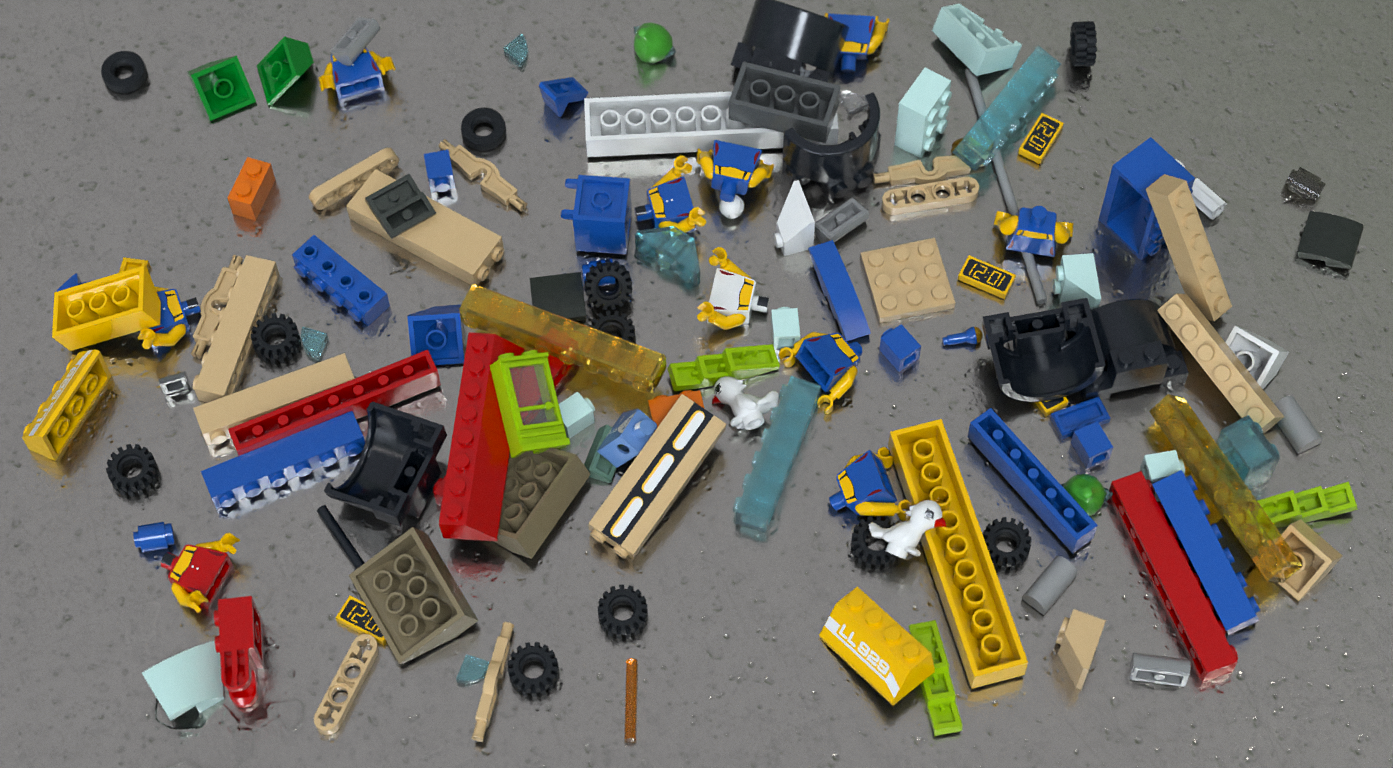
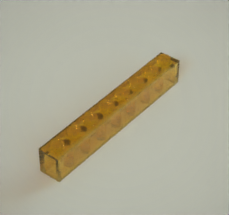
[459,284,666,394]
[1149,394,1303,583]

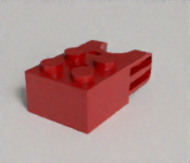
[214,596,263,708]

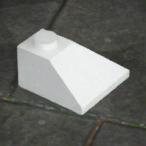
[773,180,815,256]
[1225,325,1289,389]

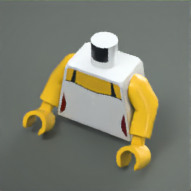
[697,247,770,330]

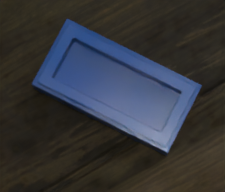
[1050,396,1110,440]

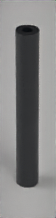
[317,505,365,569]

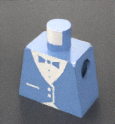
[597,409,657,468]

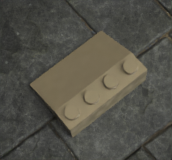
[493,448,591,559]
[349,527,479,665]

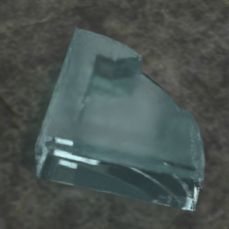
[503,34,528,67]
[301,327,328,359]
[456,654,490,684]

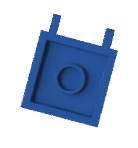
[561,175,632,255]

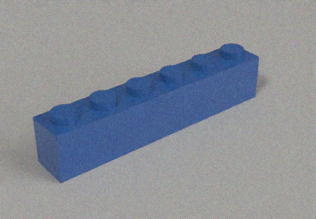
[967,408,1098,553]
[201,411,365,509]
[1152,470,1261,635]

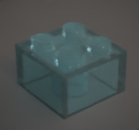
[1212,415,1280,495]

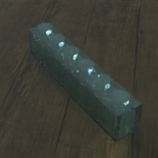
[952,45,1061,171]
[733,376,821,533]

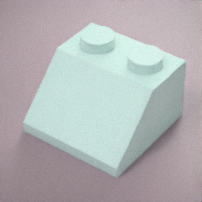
[1053,253,1101,310]

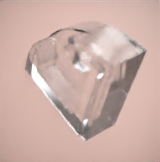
[840,90,868,116]

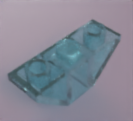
[635,226,700,286]

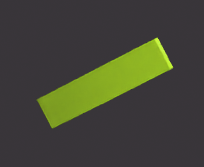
[667,344,780,391]
[1240,482,1358,531]
[908,620,962,736]

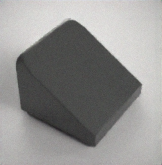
[158,371,190,395]

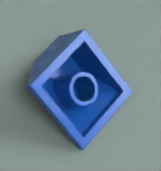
[407,304,465,365]

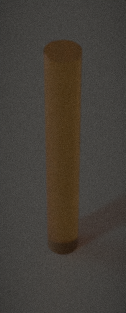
[624,658,637,742]

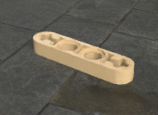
[309,148,399,210]
[882,177,979,215]
[314,634,379,735]

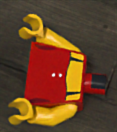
[161,533,240,613]

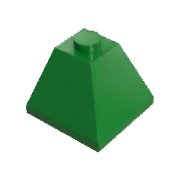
[256,36,314,105]
[187,56,256,121]

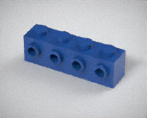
[292,235,390,326]

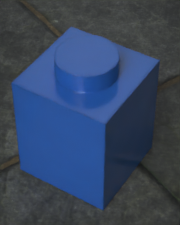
[424,150,455,192]
[879,324,921,372]
[1071,421,1113,469]

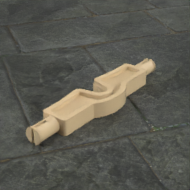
[439,139,527,212]
[873,154,986,186]
[191,255,243,359]
[472,622,514,742]

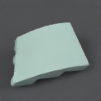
[142,640,224,721]

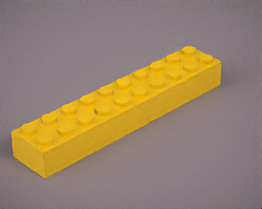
[888,419,1028,689]

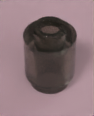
[1286,167,1326,202]

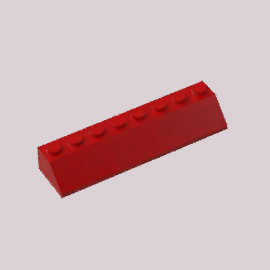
[439,332,525,541]

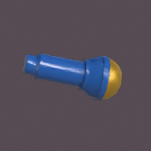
[942,326,983,345]

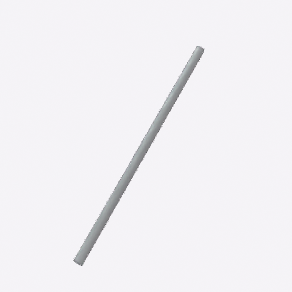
[965,68,1047,304]

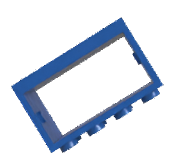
[1099,137,1195,260]

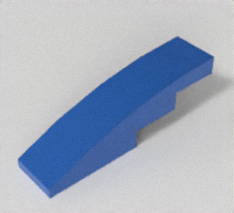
[808,240,871,342]

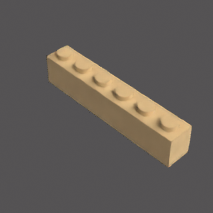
[1146,174,1232,321]
[193,255,280,403]
[1157,293,1284,434]
[193,353,355,446]

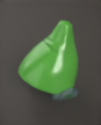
[634,22,676,63]
[1061,473,1113,516]

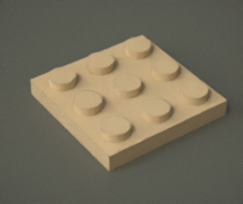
[860,238,955,323]

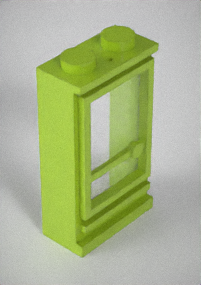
[490,350,570,458]

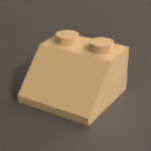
[1257,519,1342,601]
[1056,609,1106,690]

